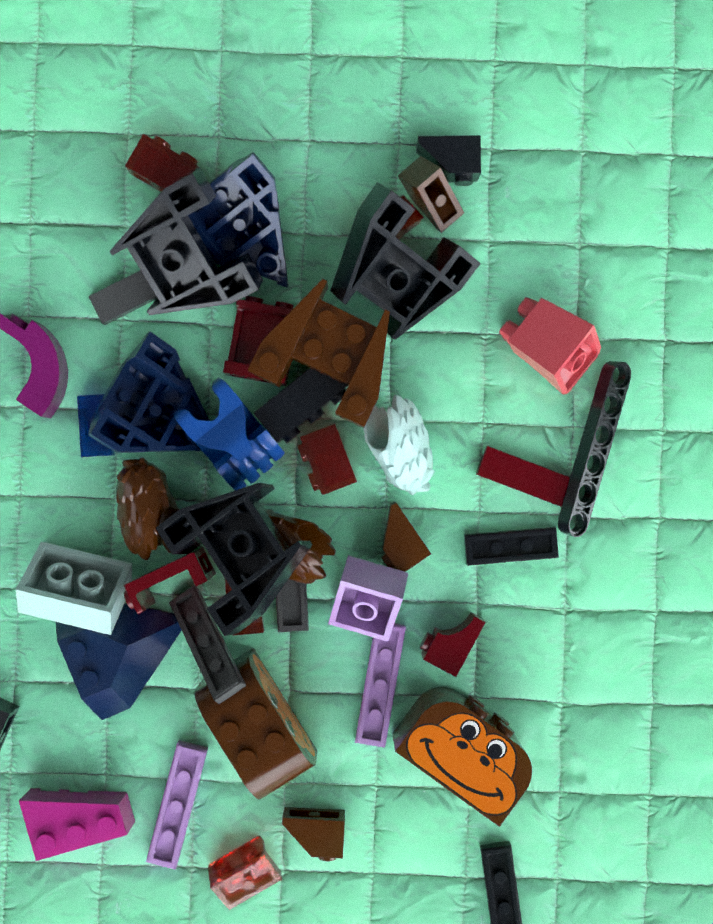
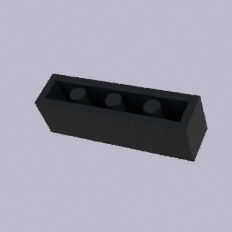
[254,368,348,444]

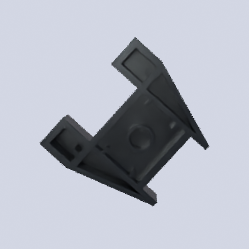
[110,167,263,315]
[330,182,481,340]
[156,483,312,636]

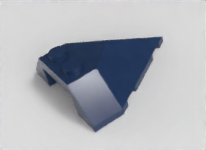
[188,152,289,288]
[88,332,210,453]
[56,603,181,720]

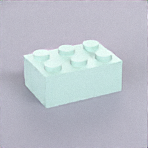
[16,541,132,635]

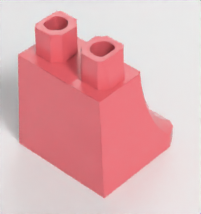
[499,297,601,395]

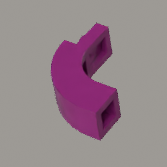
[0,313,68,418]

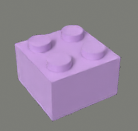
[328,555,408,642]

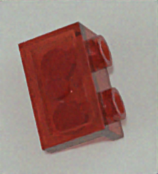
[208,836,283,910]

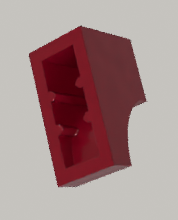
[420,612,486,677]

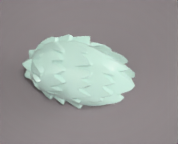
[363,395,434,495]

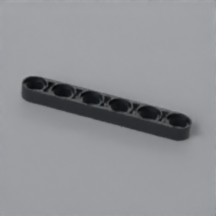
[558,361,631,537]

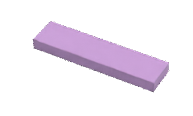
[355,623,406,748]
[146,740,208,870]

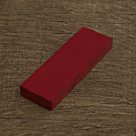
[476,446,570,507]

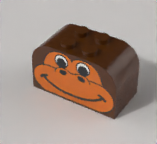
[195,648,317,799]
[392,687,532,827]

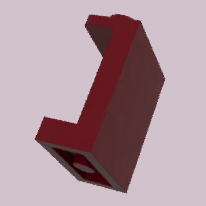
[223,296,294,386]
[124,547,216,614]

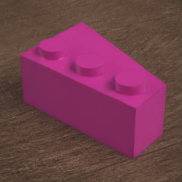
[19,788,135,861]

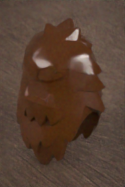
[116,457,179,560]
[265,509,336,584]

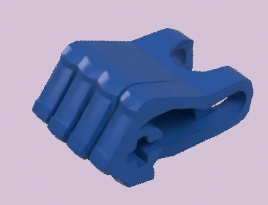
[174,378,285,491]

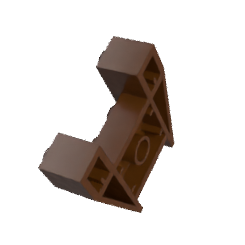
[248,279,390,428]

